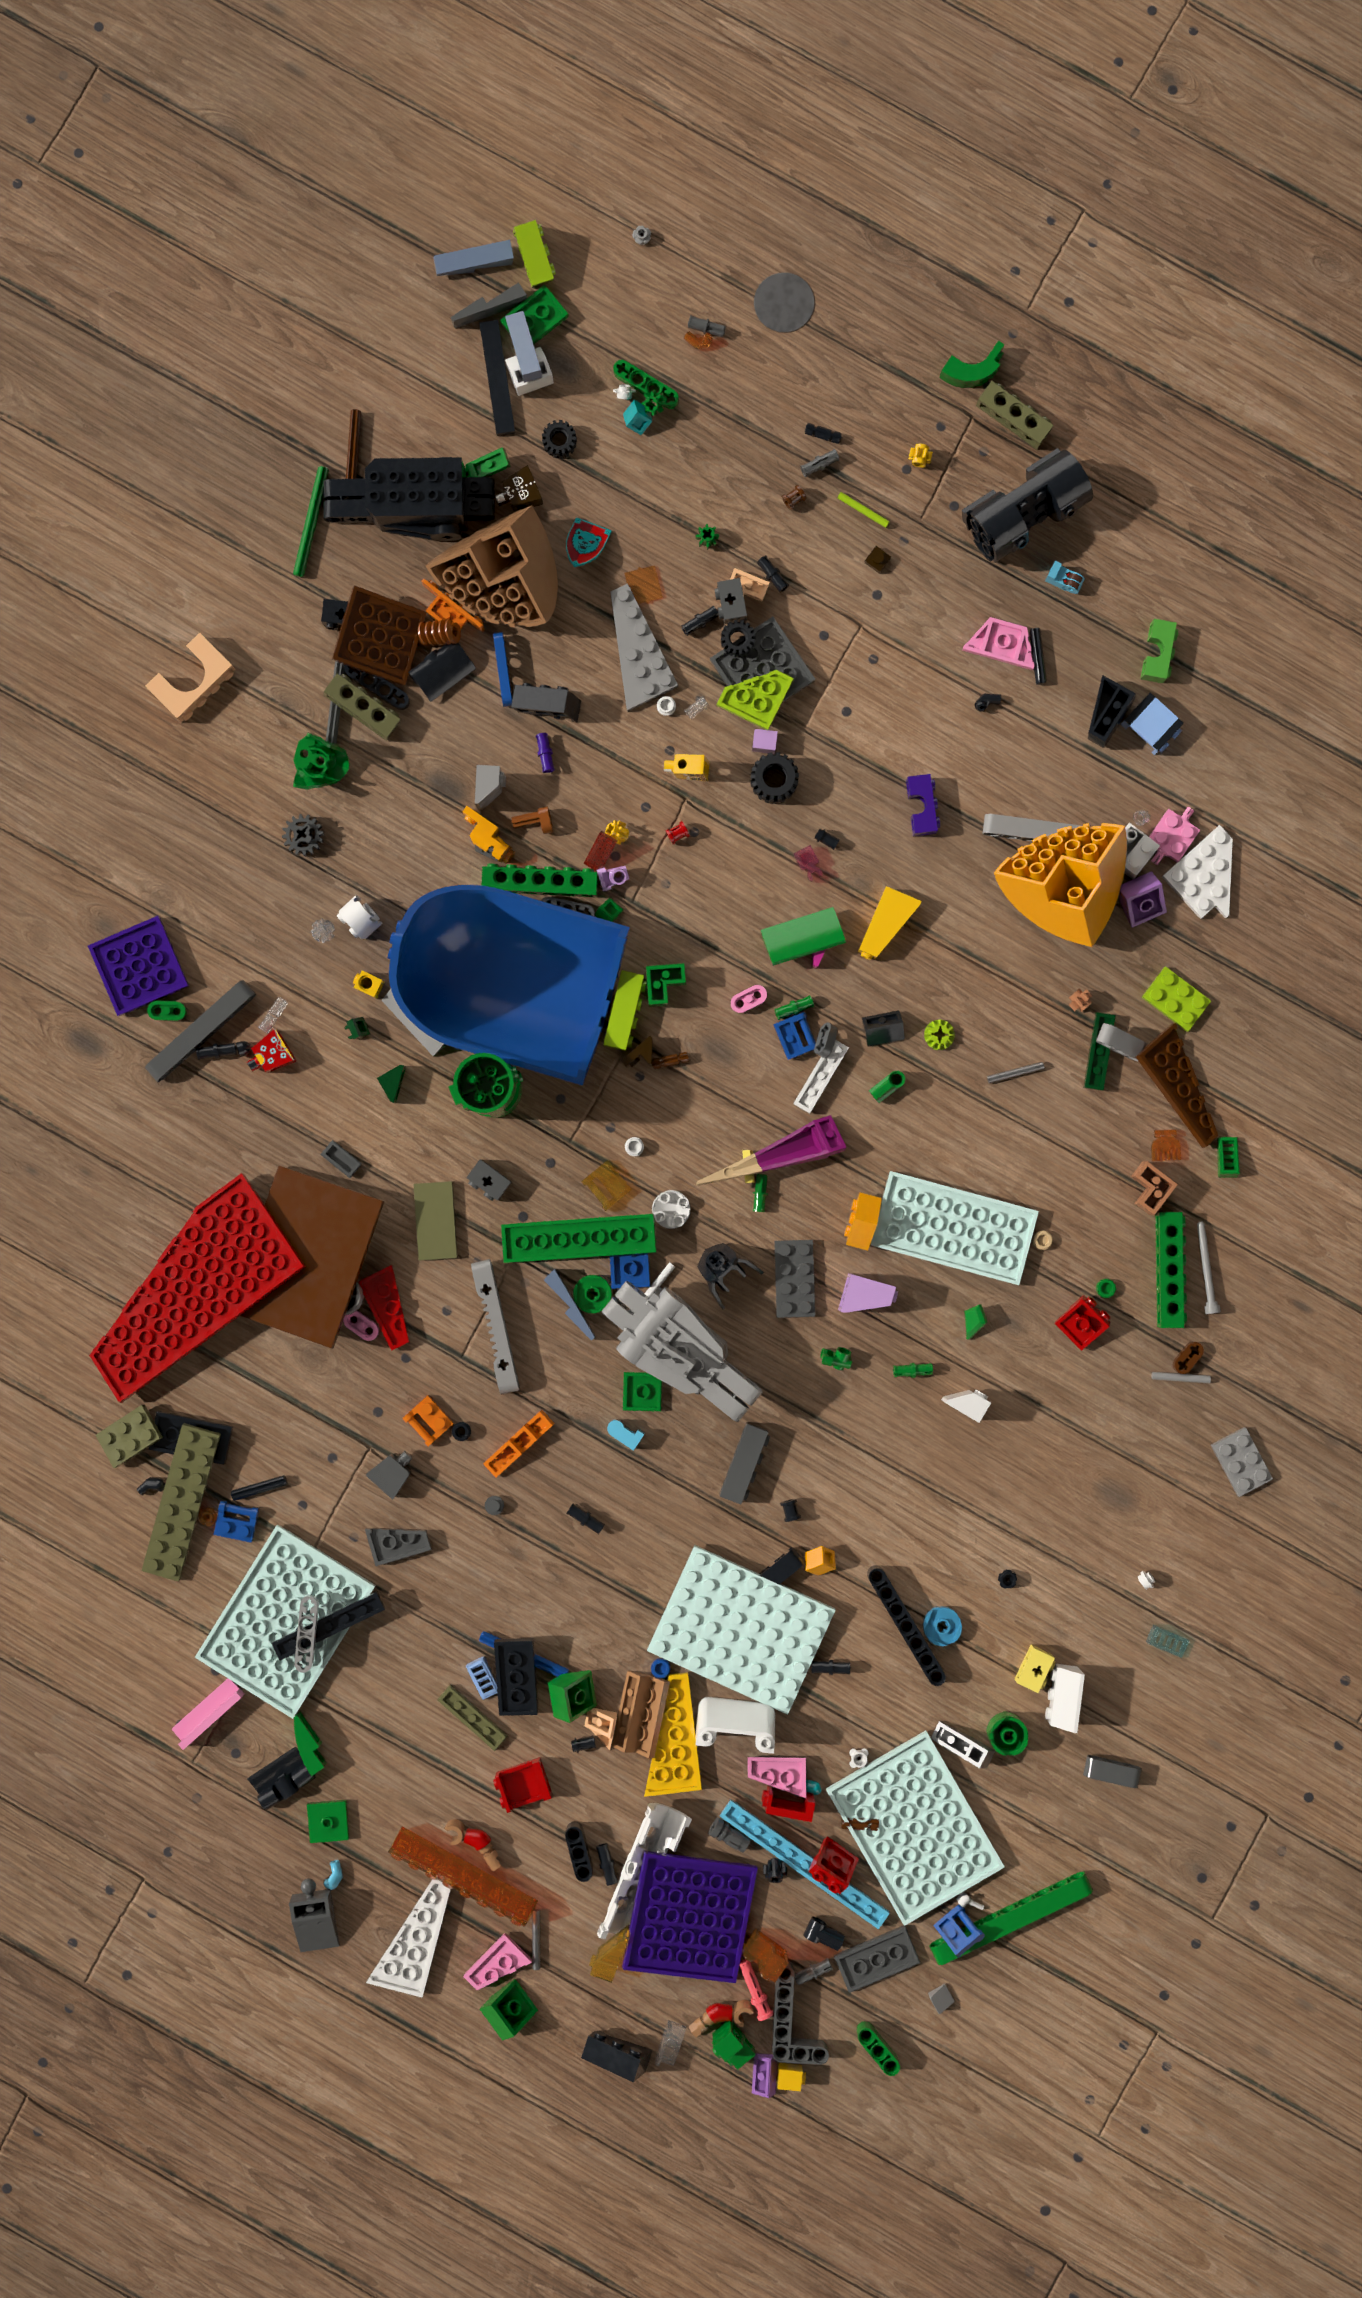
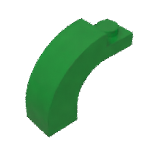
[939,340,1005,388]

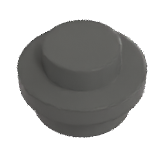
[485,1496,504,1515]

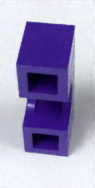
[906,774,940,837]

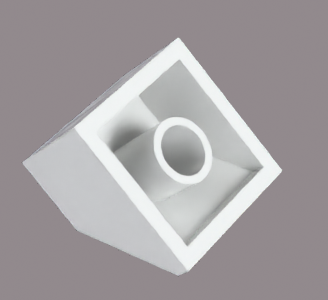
[941,1390,991,1423]

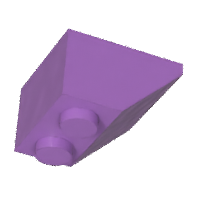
[1118,871,1167,927]

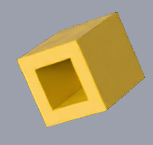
[777,2062,806,2092]

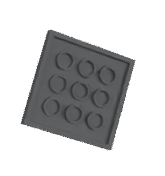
[710,617,815,703]

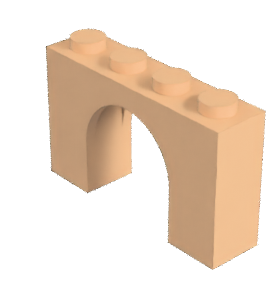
[145,633,236,723]

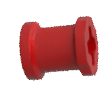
[665,821,690,845]

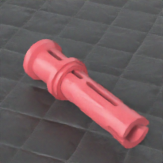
[739,1958,774,2021]

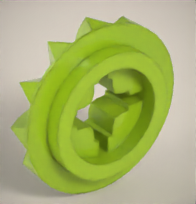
[924,1019,955,1050]

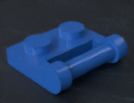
[773,1012,816,1060]
[214,1501,259,1543]
[933,1904,985,1957]

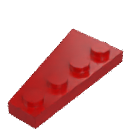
[358,1265,410,1351]

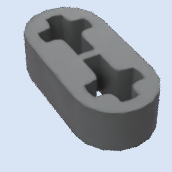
[814,1022,838,1058]

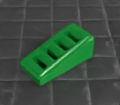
[1217,1137,1240,1178]

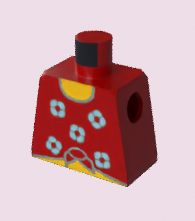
[247,1029,297,1073]

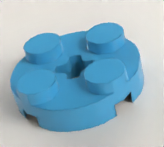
[923,1606,962,1646]

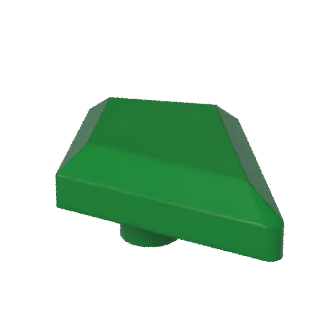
[964,1304,988,1340]

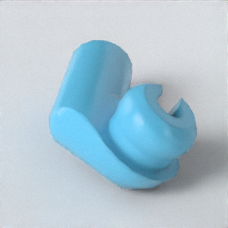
[324,1860,343,1890]

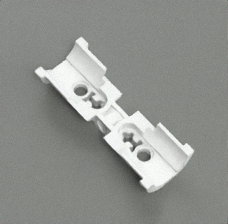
[597,1803,692,1939]

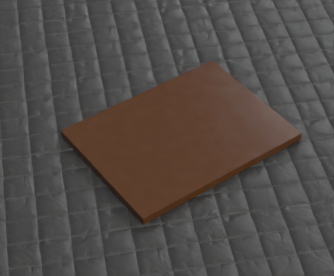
[240,1166,384,1349]

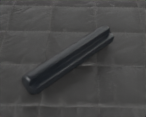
[1030,628,1047,685]
[231,1475,288,1501]

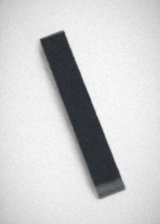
[867,1565,946,1686]

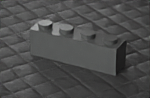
[719,1422,770,1504]

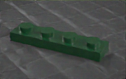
[1083,1012,1116,1091]

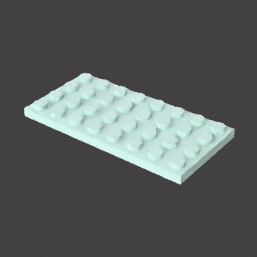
[870,1171,1039,1285]

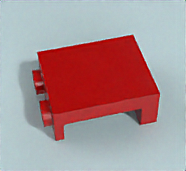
[493,1757,553,1813]
[761,1785,815,1822]

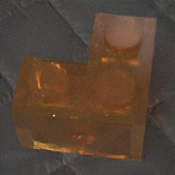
[742,1928,789,1983]

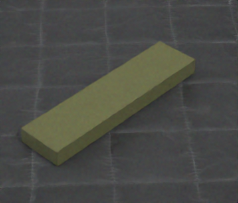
[437,1684,508,1751]

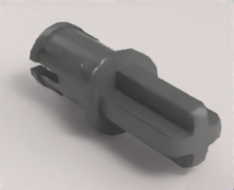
[687,315,726,337]
[794,1958,833,1985]

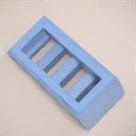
[466,1656,497,1700]

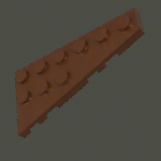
[1135,1022,1219,1148]

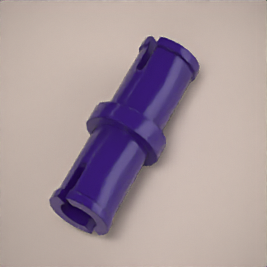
[536,733,555,773]

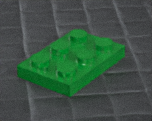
[500,285,569,345]

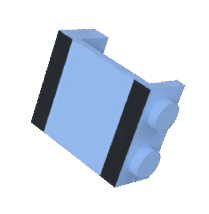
[1121,693,1184,755]

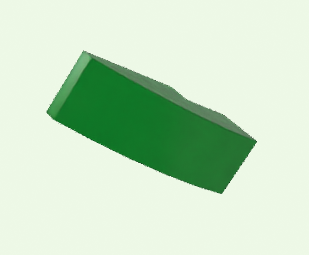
[294,1711,327,1777]

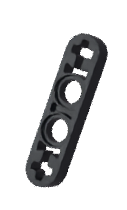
[344,665,410,710]

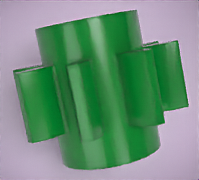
[641,390,667,416]
[695,524,719,550]

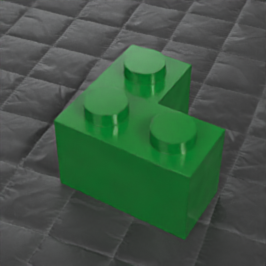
[646,963,686,1007]
[712,2020,756,2070]

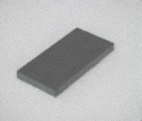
[834,1925,920,1993]

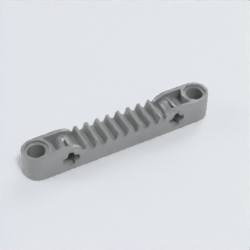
[471,1259,520,1395]

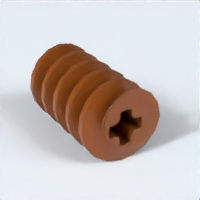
[418,619,461,646]

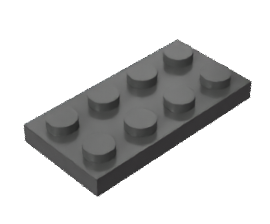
[774,1240,815,1318]

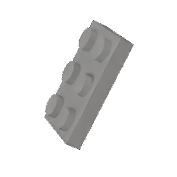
[1210,1427,1273,1497]

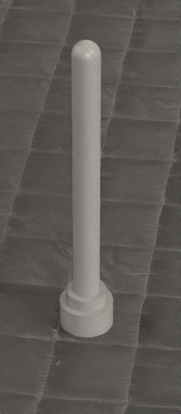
[1197,1222,1221,1314]

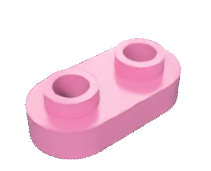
[731,985,767,1013]
[343,1311,379,1341]

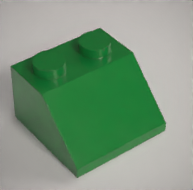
[548,1670,597,1723]
[480,1979,538,2041]

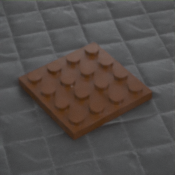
[331,585,427,686]

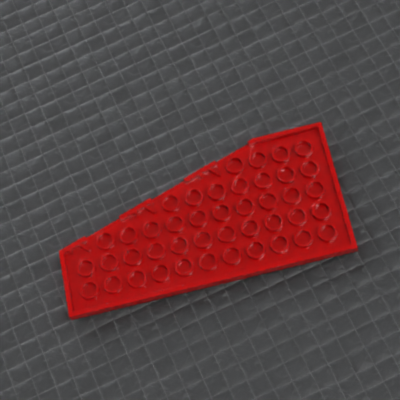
[89,1173,306,1403]

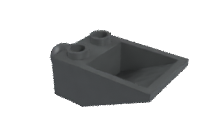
[289,1878,339,1952]

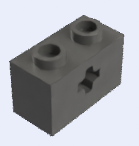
[714,578,747,624]
[466,1159,512,1201]

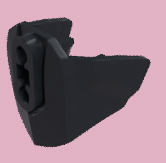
[697,1243,764,1310]

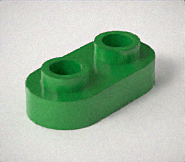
[147,1001,187,1021]

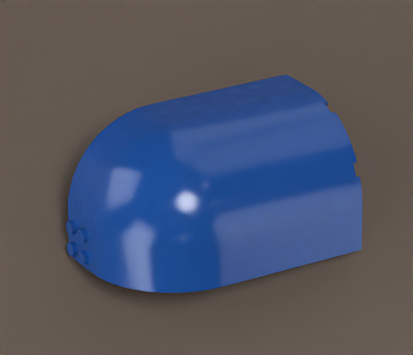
[387,885,630,1085]

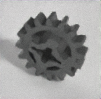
[282,814,324,857]

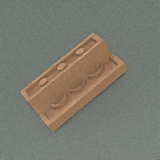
[612,1671,670,1758]

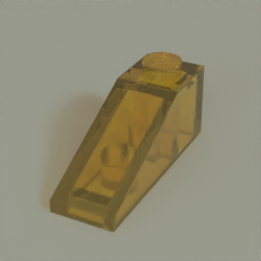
[589,1924,630,1983]

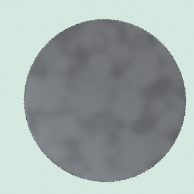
[754,273,814,332]

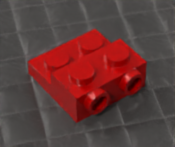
[1054,1295,1111,1351]
[808,1836,859,1894]

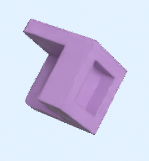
[752,729,778,754]

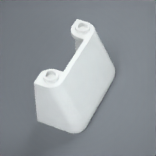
[695,1697,775,1754]

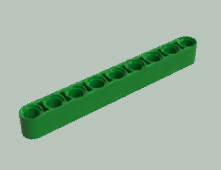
[929,1872,1093,1965]

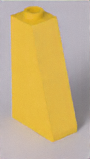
[858,886,922,960]

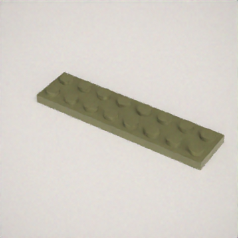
[141,1423,221,1582]

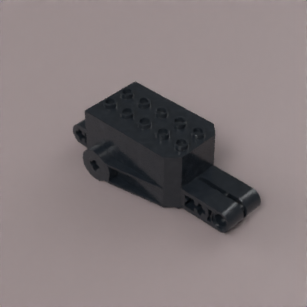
[324,457,495,542]

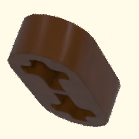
[1172,1341,1204,1374]

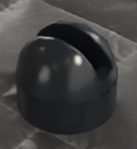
[236,1041,251,1057]

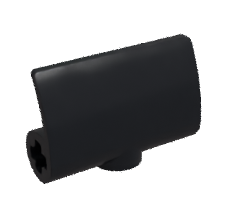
[408,643,476,702]
[247,1747,316,1811]

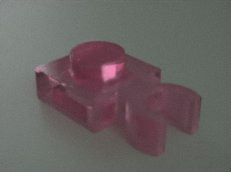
[793,845,822,882]

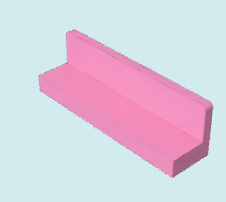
[172,1678,245,1750]

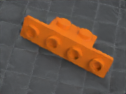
[421,579,485,633]

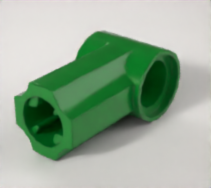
[868,1071,905,1103]

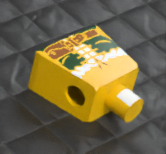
[664,754,710,781]

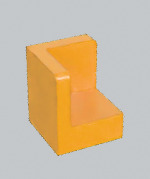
[805,1546,836,1575]

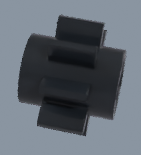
[763,1858,787,1883]

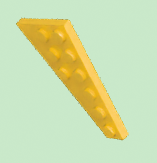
[644,1672,702,1797]

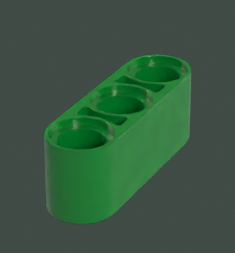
[856,2021,900,2076]

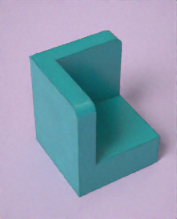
[623,400,652,435]

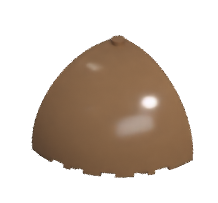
[426,506,558,627]

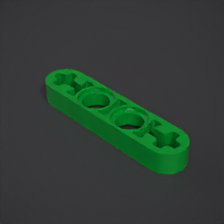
[613,360,679,409]

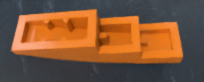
[483,1409,555,1478]

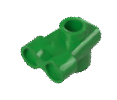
[820,1347,852,1371]

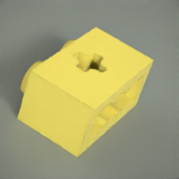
[1015,1645,1055,1693]

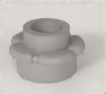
[632,226,651,245]

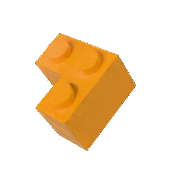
[844,1192,882,1251]

